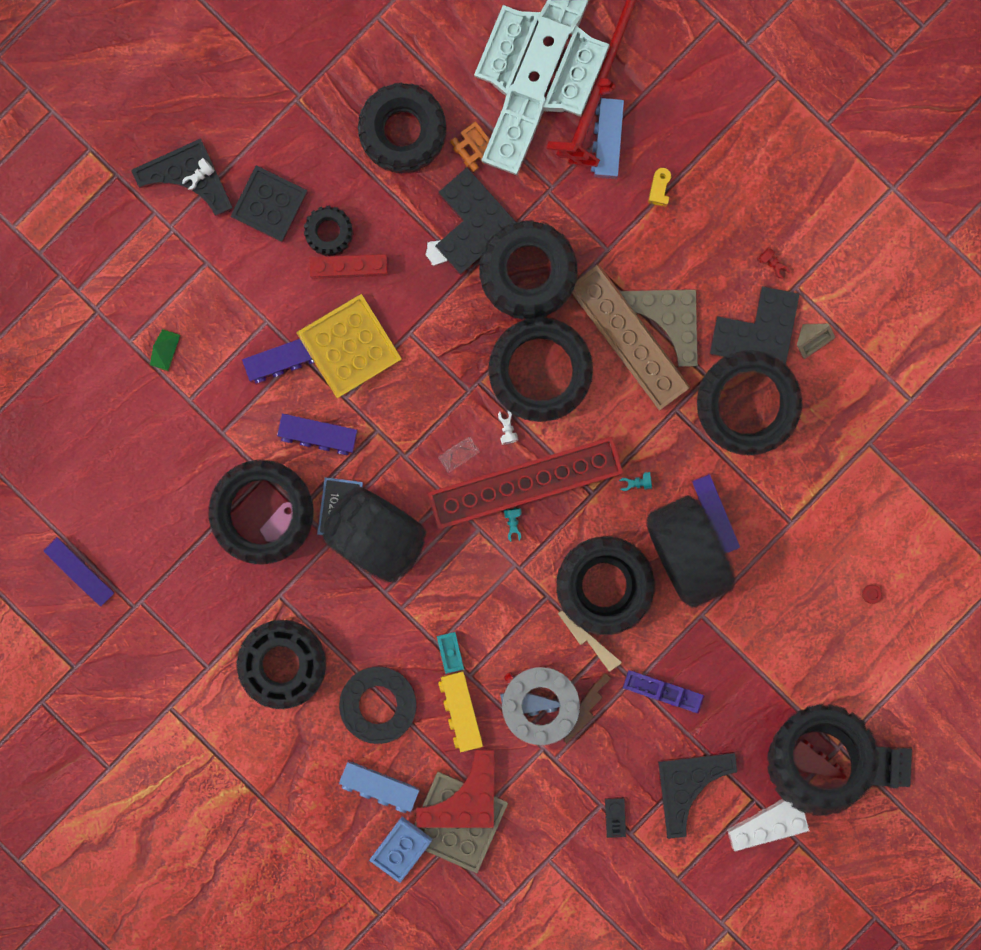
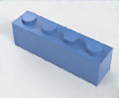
[591,98,624,179]
[339,760,420,813]

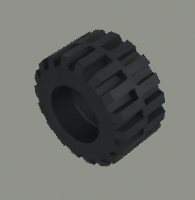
[304,206,353,256]

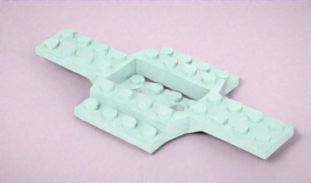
[474,0,610,175]

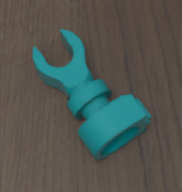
[619,472,652,491]
[504,508,521,542]

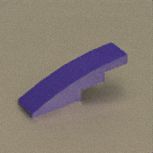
[43,537,114,606]
[623,670,705,713]

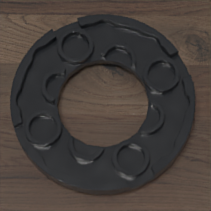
[339,666,416,744]

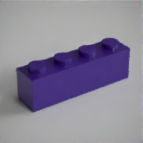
[242,339,315,384]
[277,414,358,456]

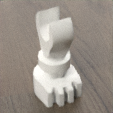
[182,158,215,190]
[498,411,519,445]

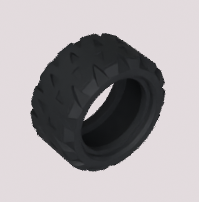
[646,495,735,608]
[767,704,879,816]

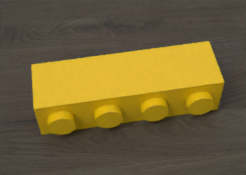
[438,671,483,753]

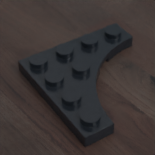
[131,138,233,216]
[658,753,737,839]

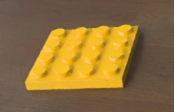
[297,294,401,398]

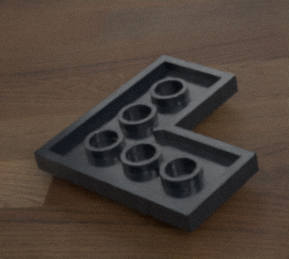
[435,167,516,275]
[709,286,800,364]

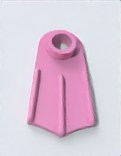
[260,502,292,542]

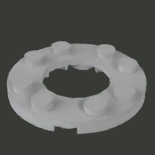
[502,667,580,745]

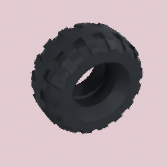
[358,82,447,174]
[237,620,326,709]

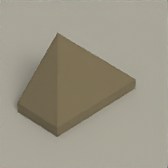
[797,323,836,359]

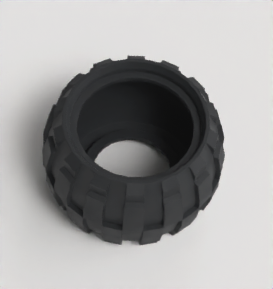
[479,220,578,320]
[322,486,427,583]
[556,536,655,635]

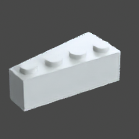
[727,799,809,851]

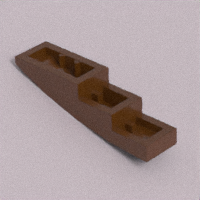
[563,672,611,744]

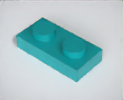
[437,632,464,674]

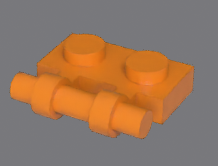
[450,121,490,172]

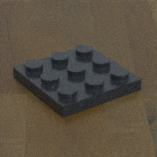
[230,165,308,243]

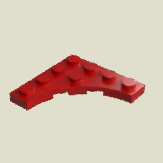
[416,749,494,828]

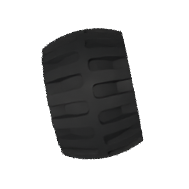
[489,317,593,422]
[697,351,802,455]
[208,460,314,564]

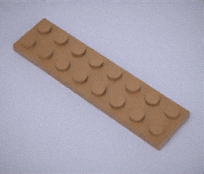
[572,264,690,411]

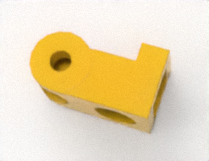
[648,168,671,207]

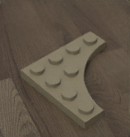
[619,290,698,367]

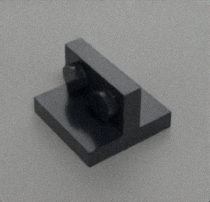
[873,746,912,789]

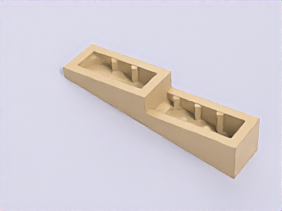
[558,610,622,672]

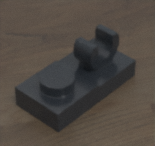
[605,798,626,838]

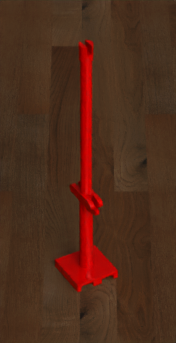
[546,0,636,167]

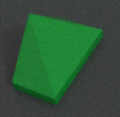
[150,329,181,371]

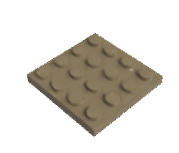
[414,771,508,873]

